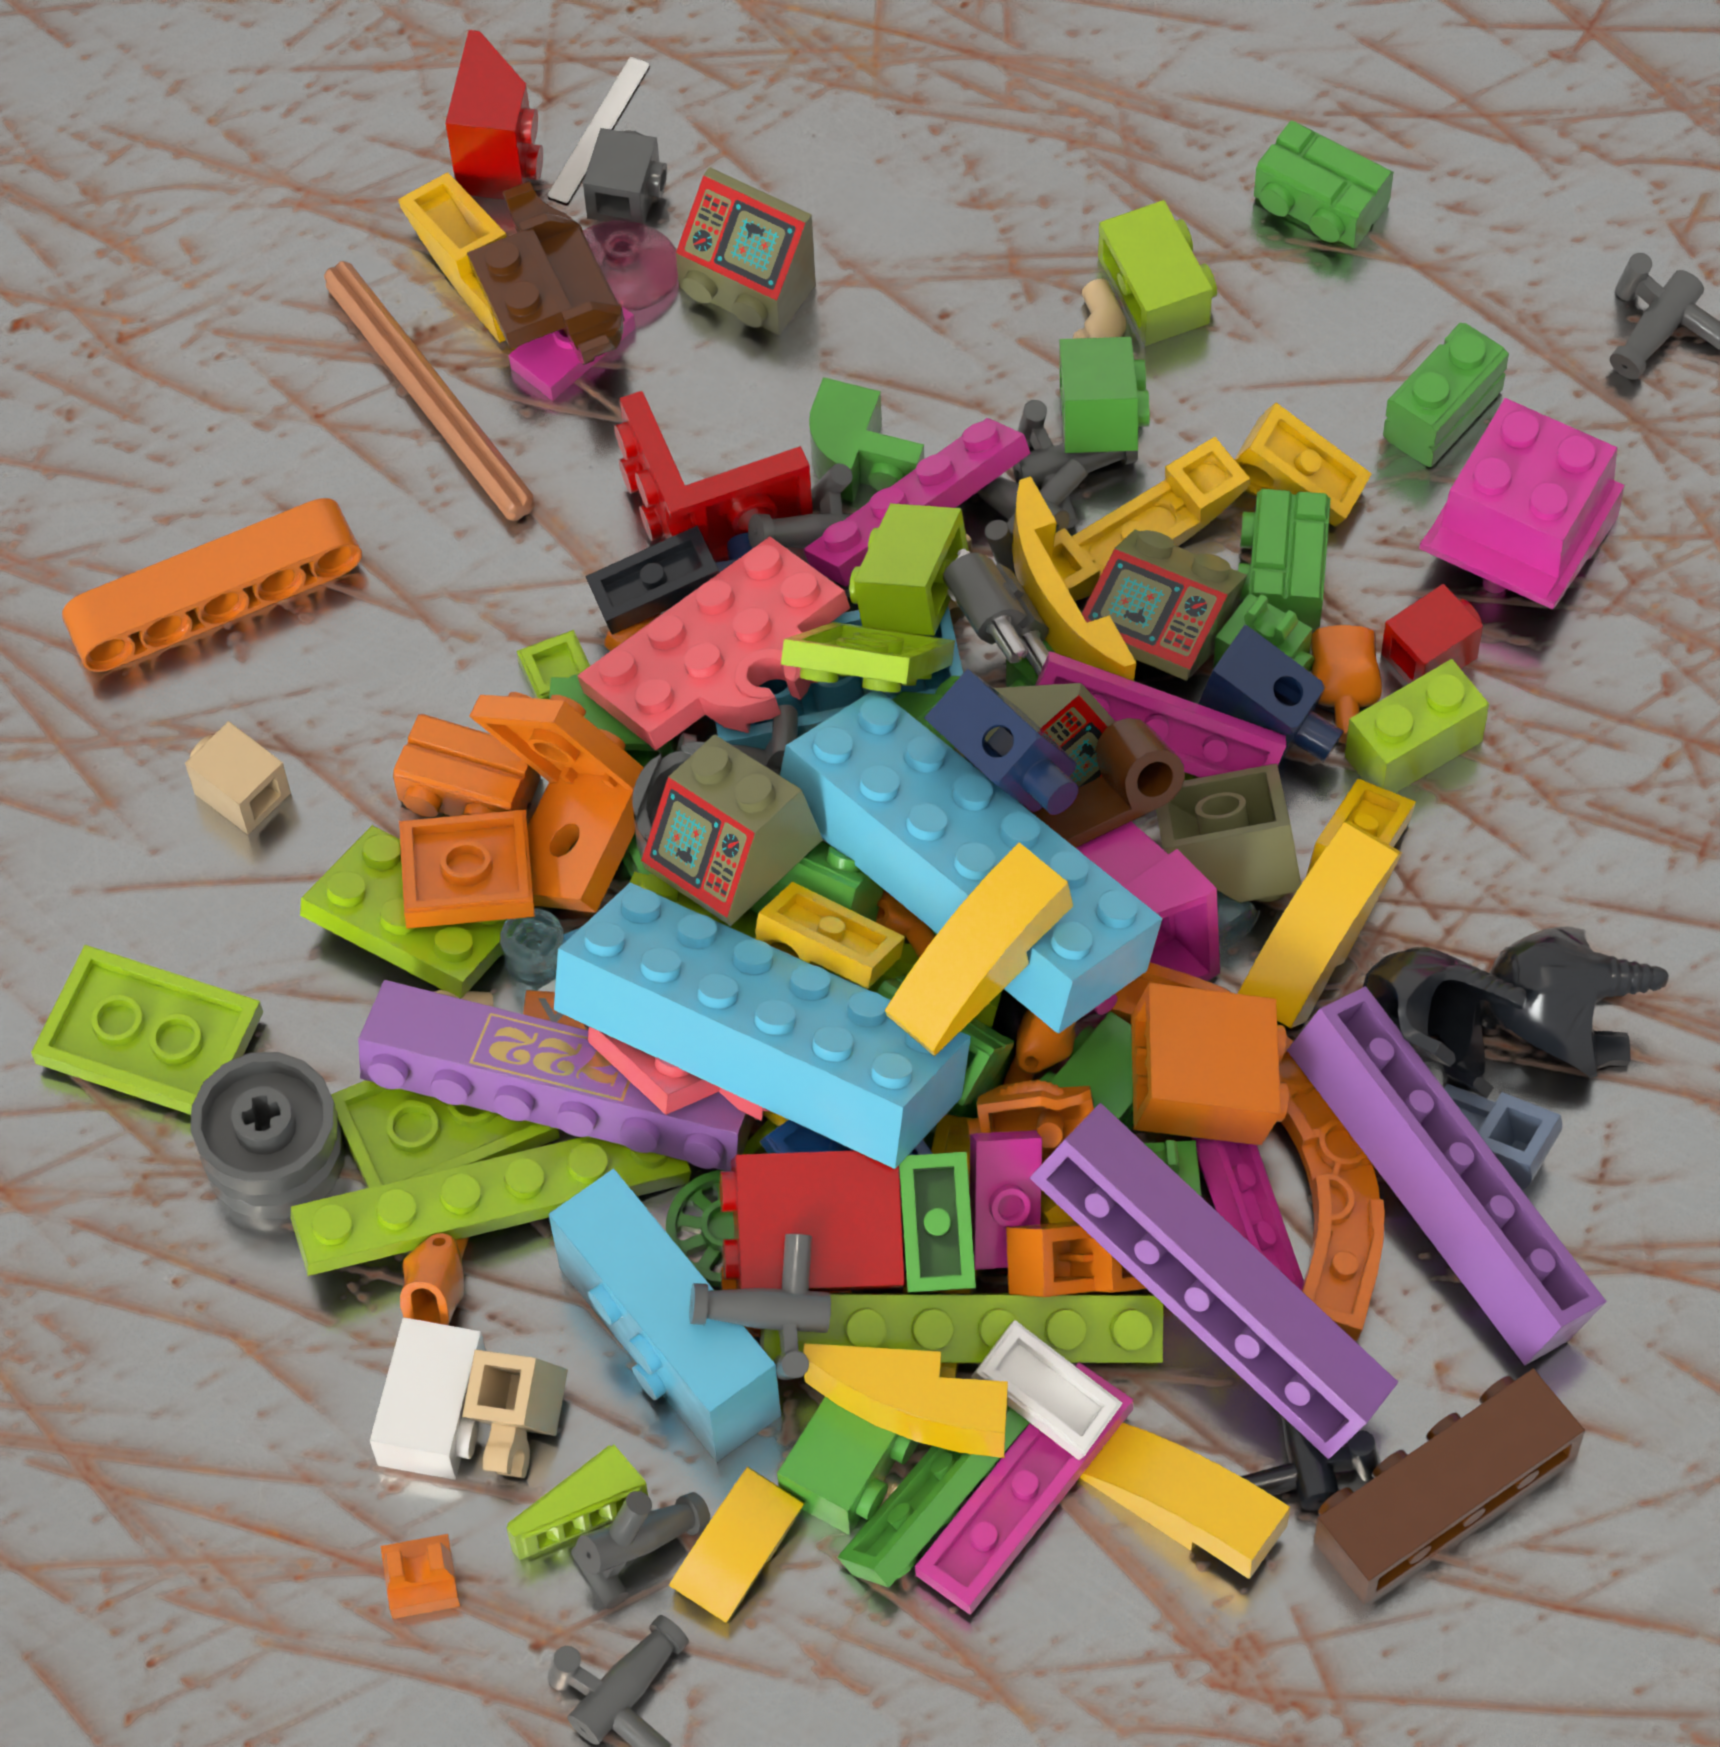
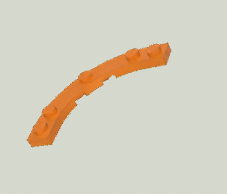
[1108,962,1385,1342]

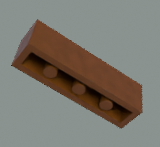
[1313,1368,1585,1605]

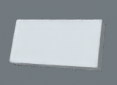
[971,1320,1122,1460]

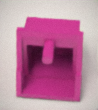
[1419,398,1625,609]
[1076,821,1220,1017]

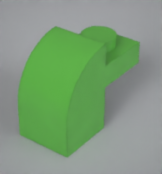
[809,377,925,502]

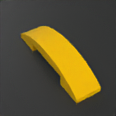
[1052,437,1250,601]
[1012,476,1136,681]

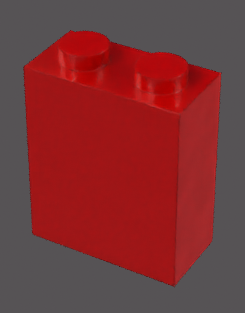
[720,1150,904,1292]

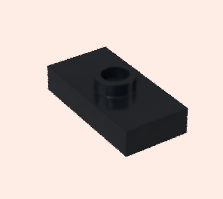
[585,525,720,635]

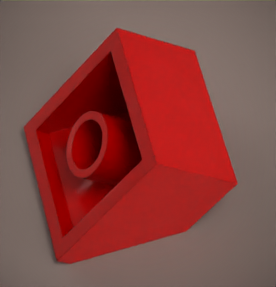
[445,30,543,200]

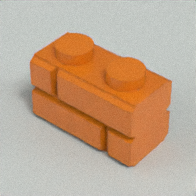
[393,714,541,817]

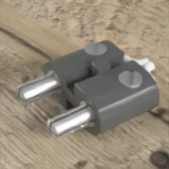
[943,549,1049,677]

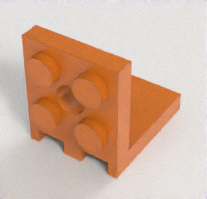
[469,692,644,913]

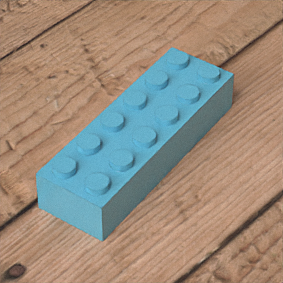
[780,690,1162,1034]
[554,882,971,1169]

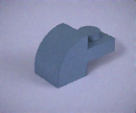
[1444,1084,1563,1190]

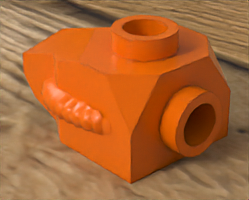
[968,1080,1094,1164]

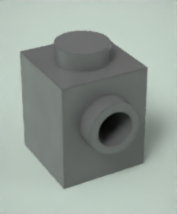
[583,128,667,228]

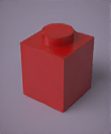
[1381,584,1483,684]

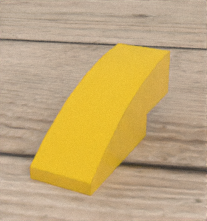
[398,172,507,343]
[1237,821,1402,1029]
[885,842,1073,1057]
[803,1343,1008,1458]
[1079,1423,1290,1579]

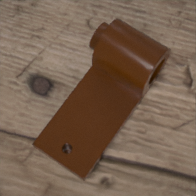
[1030,718,1185,848]

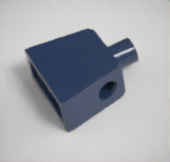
[1198,625,1344,765]
[924,669,1078,815]

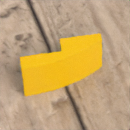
[669,1466,806,1623]

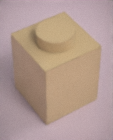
[185,721,291,835]

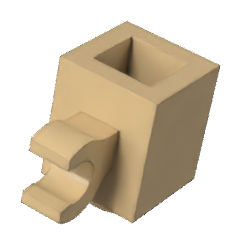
[462,1350,568,1478]

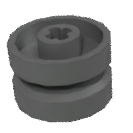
[191,1052,345,1220]

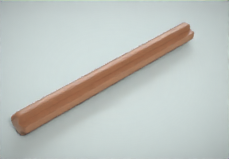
[324,261,535,521]

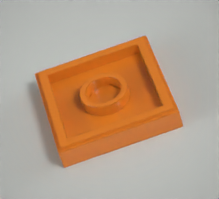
[399,810,535,929]

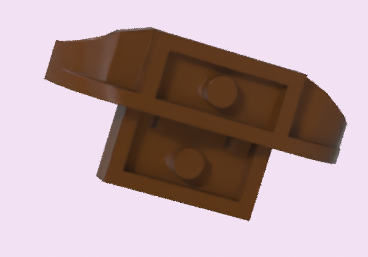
[467,181,625,365]

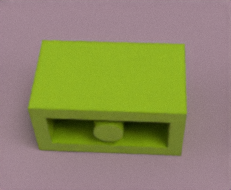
[1098,200,1217,346]
[849,503,969,636]
[1344,659,1489,793]

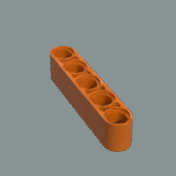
[62,498,362,672]

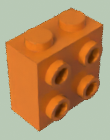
[1131,983,1289,1146]

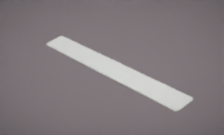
[548,57,650,203]

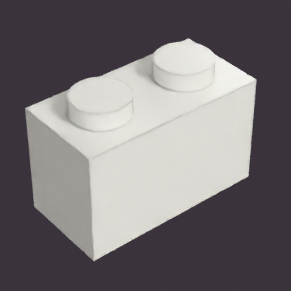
[370,1317,486,1480]

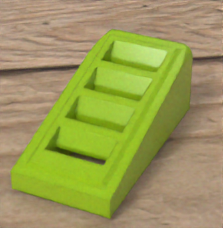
[506,1444,649,1560]

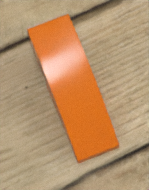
[1006,1221,1147,1297]

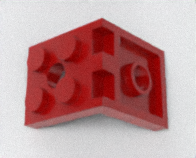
[614,391,813,563]

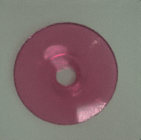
[583,221,678,311]

